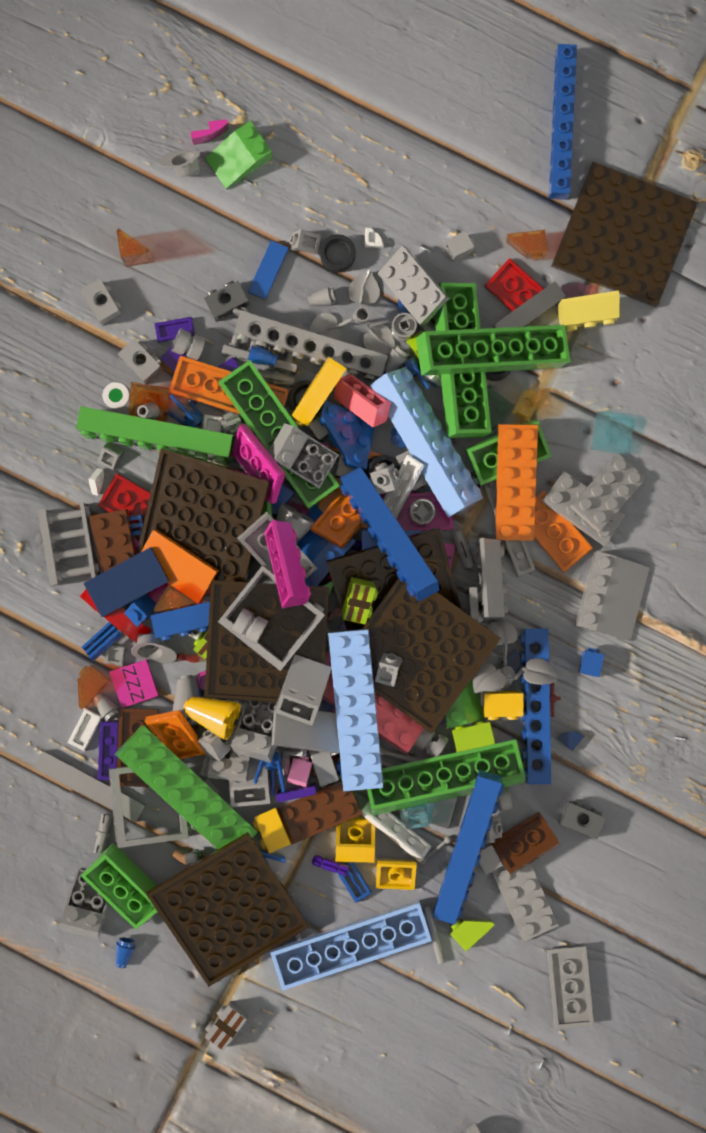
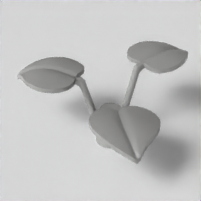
[308,270,395,354]
[473,620,558,693]

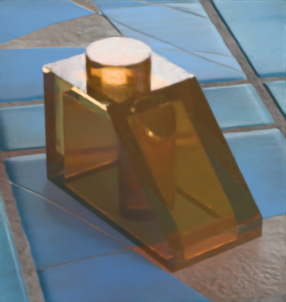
[506,230,548,261]
[77,665,110,710]

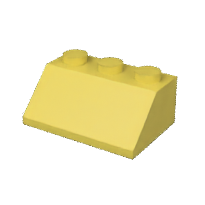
[557,290,620,331]

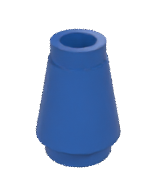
[247,345,277,366]
[115,937,135,968]

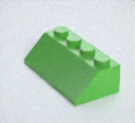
[464,420,552,485]
[444,678,484,729]
[81,843,158,929]

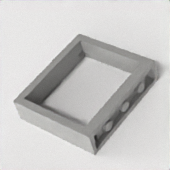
[218,565,325,671]
[109,766,191,848]

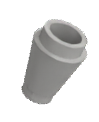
[308,287,337,307]
[384,345,410,373]
[137,402,160,420]
[93,693,119,722]

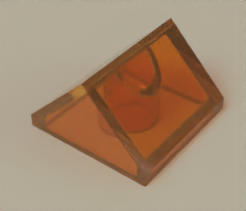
[116,228,154,267]
[129,382,172,422]
[154,585,196,613]

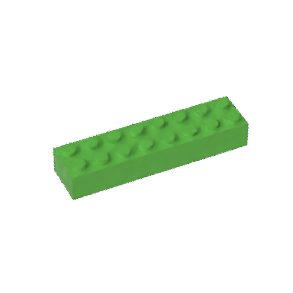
[434,283,492,438]
[416,325,571,376]
[218,360,340,509]
[76,406,235,465]
[115,725,257,850]
[367,739,525,816]

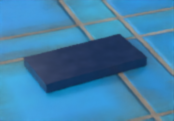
[84,547,170,617]

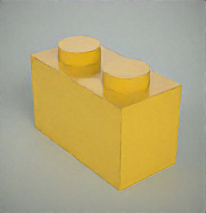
[482,690,523,720]
[253,807,291,853]

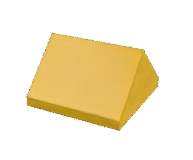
[376,858,417,890]

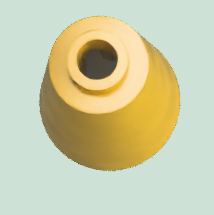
[183,696,241,740]

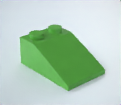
[205,121,273,190]

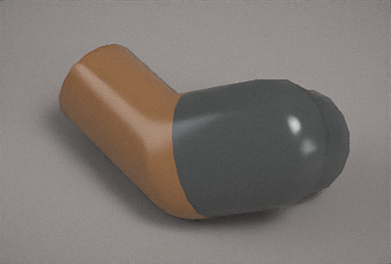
[172,848,202,865]

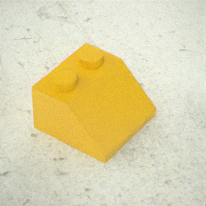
[335,817,375,863]

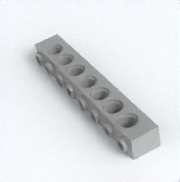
[233,311,388,381]

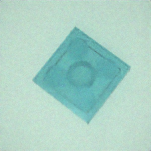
[591,411,635,455]

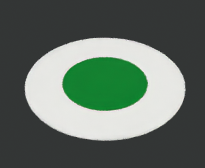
[102,382,129,409]

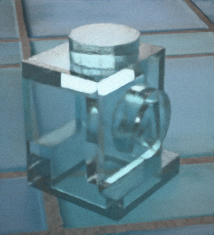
[400,804,430,829]

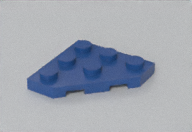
[318,401,375,471]

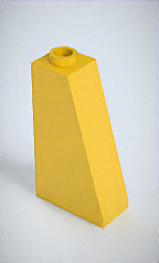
[291,356,347,427]

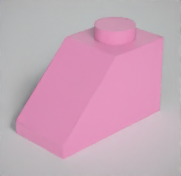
[287,756,313,787]

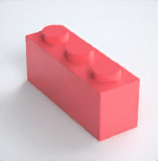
[333,374,391,427]

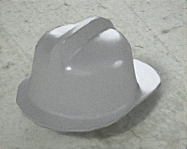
[159,150,201,177]
[131,634,177,663]

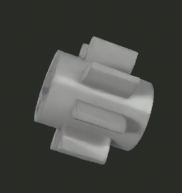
[220,412,242,437]

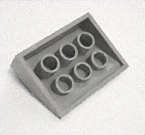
[476,538,508,619]
[574,551,650,641]

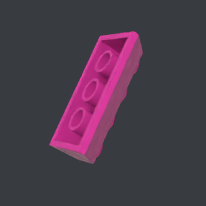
[264,520,311,608]

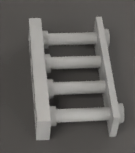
[222,307,308,375]
[38,502,100,586]

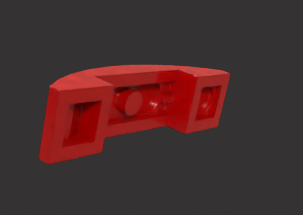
[80,589,151,643]

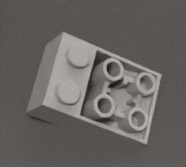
[268,423,338,489]
[274,654,332,726]
[231,701,277,763]
[228,748,271,807]
[60,869,109,940]

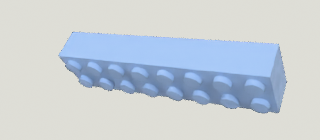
[371,367,483,518]
[328,629,384,791]
[270,900,432,991]

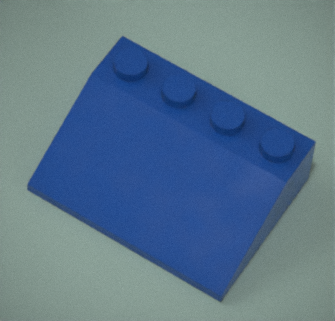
[296,505,357,586]

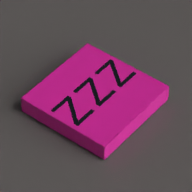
[110,659,159,708]

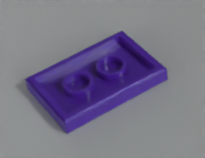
[276,783,317,802]

